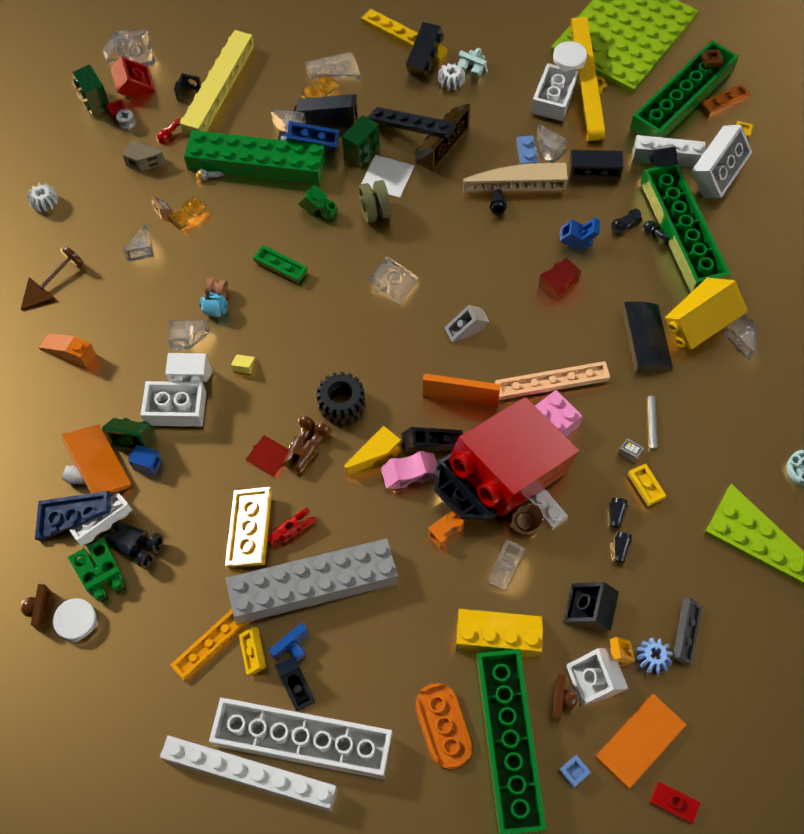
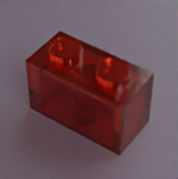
[538,258,581,301]

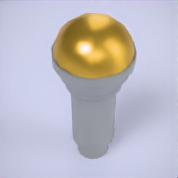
[196,169,223,181]

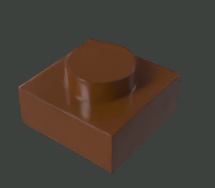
[702,49,723,68]

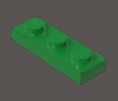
[253,245,308,284]

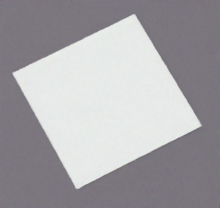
[361,155,414,198]

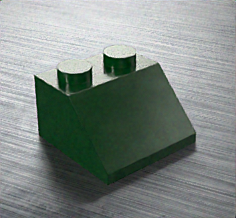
[102,417,155,450]

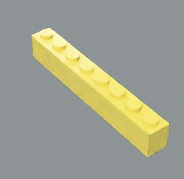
[180,30,254,137]

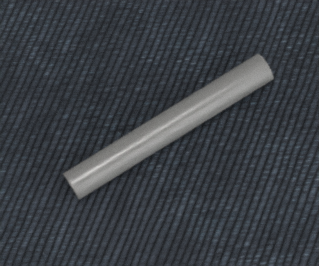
[648,396,658,451]

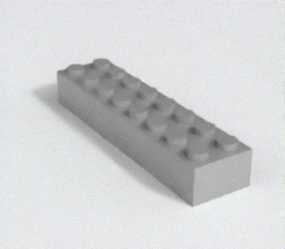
[226,538,398,625]

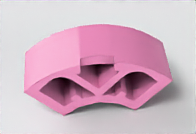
[381,451,437,489]

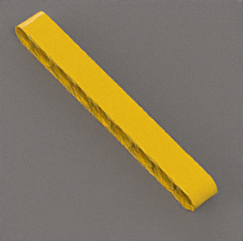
[570,16,605,141]

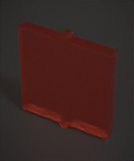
[246,435,289,477]

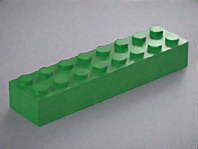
[629,40,739,138]
[184,130,326,185]
[641,164,730,292]
[476,649,546,834]

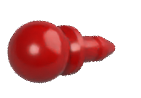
[156,118,181,143]

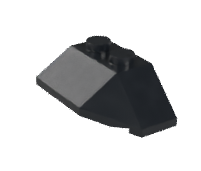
[433,453,499,520]

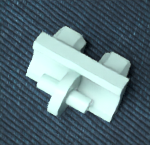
[458,48,488,77]

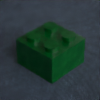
[72,64,109,117]

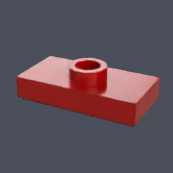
[649,782,701,824]

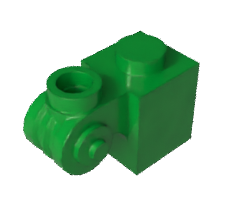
[298,185,338,220]

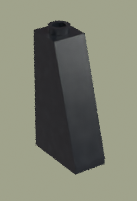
[294,94,358,129]

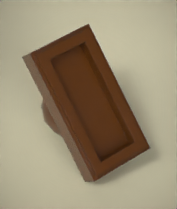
[21,584,52,631]
[551,674,580,723]

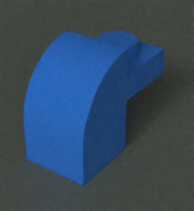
[559,217,600,248]

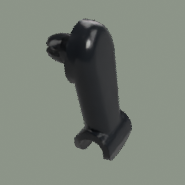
[611,208,642,234]

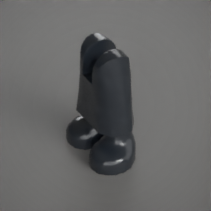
[102,521,164,569]

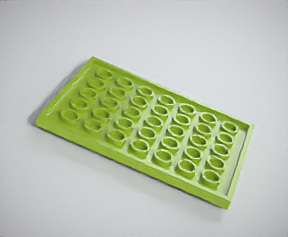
[550,0,699,93]

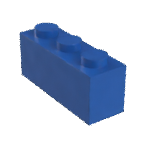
[285,121,340,151]

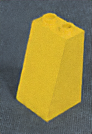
[665,278,748,349]

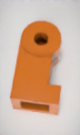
[428,511,464,549]

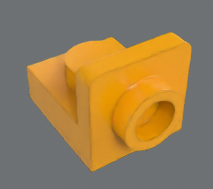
[610,637,635,667]

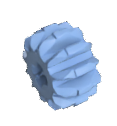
[636,637,673,675]

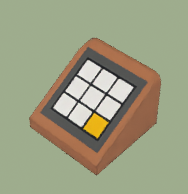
[151,197,174,219]

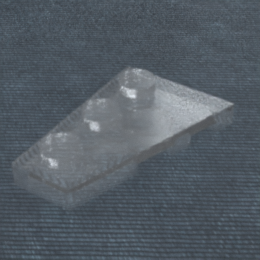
[305,52,360,79]

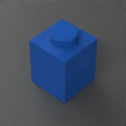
[129,445,162,476]

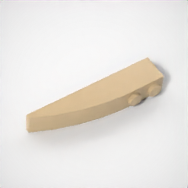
[463,163,568,192]

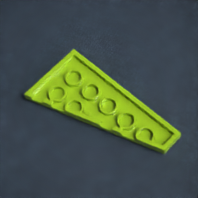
[704,484,804,586]

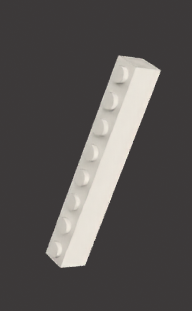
[160,736,338,812]

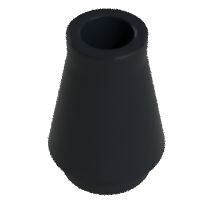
[490,189,507,215]
[609,497,629,528]
[613,532,633,563]

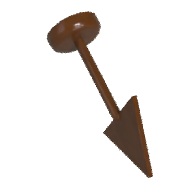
[21,245,83,310]

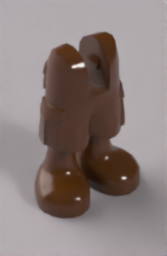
[283,415,332,473]

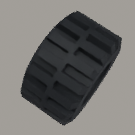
[316,372,365,425]

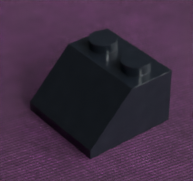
[563,582,619,631]

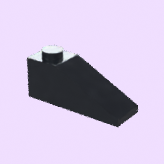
[401,427,463,453]

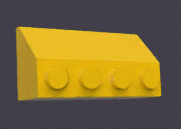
[456,609,543,658]

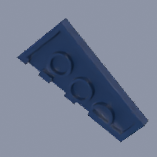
[35,491,112,541]

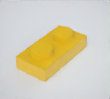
[628,463,666,507]
[239,627,266,675]

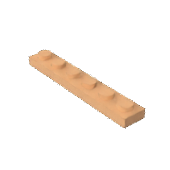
[495,361,610,400]

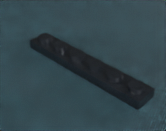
[367,107,456,139]

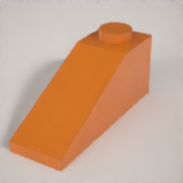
[38,333,96,369]

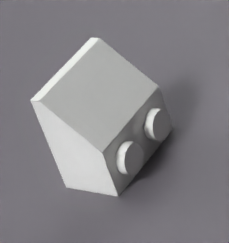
[165,353,212,382]
[566,648,628,706]

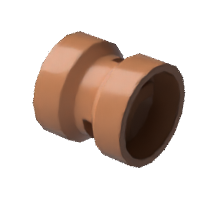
[205,277,228,297]

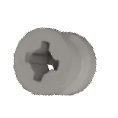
[116,109,136,131]

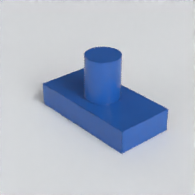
[269,623,309,661]

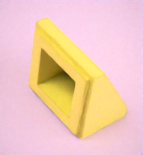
[231,354,255,374]

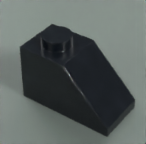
[649,144,678,167]
[274,656,315,711]

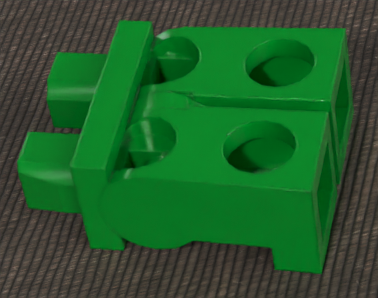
[68,538,124,601]

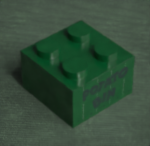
[342,115,380,168]

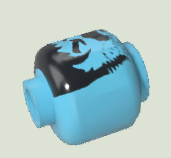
[199,292,228,318]

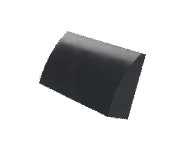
[622,301,673,373]

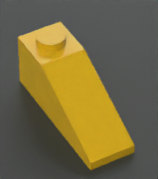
[344,426,401,476]

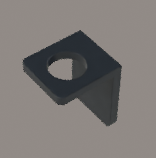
[174,73,201,100]

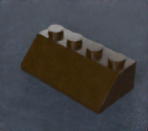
[415,103,470,172]

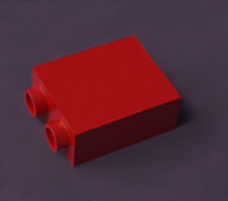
[449,397,579,516]

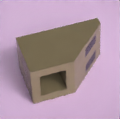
[123,141,166,171]

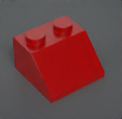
[111,56,155,98]

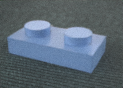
[516,136,538,165]

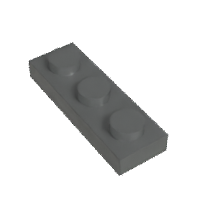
[673,598,702,666]

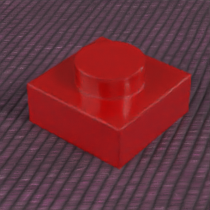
[106,99,126,120]

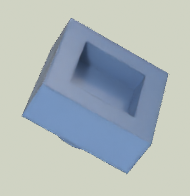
[559,755,591,788]

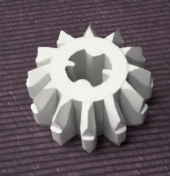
[438,63,465,91]
[27,183,58,213]

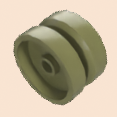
[359,180,392,223]

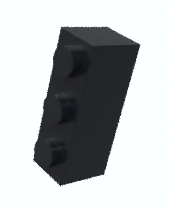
[405,22,444,77]
[569,150,624,178]

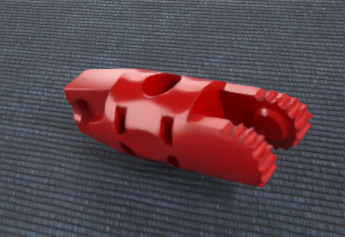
[267,507,317,547]

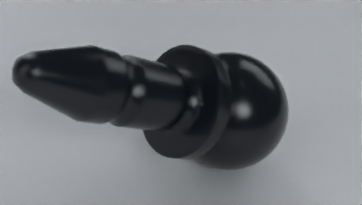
[643,220,669,241]

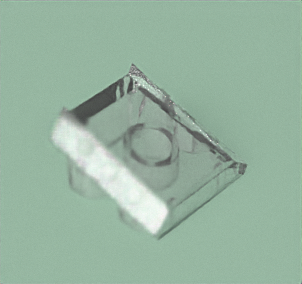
[115,29,155,66]
[369,256,419,304]

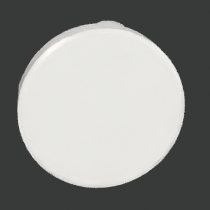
[553,41,587,72]
[53,598,98,642]

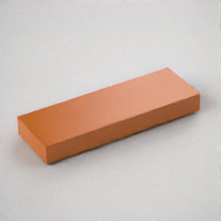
[699,84,751,117]

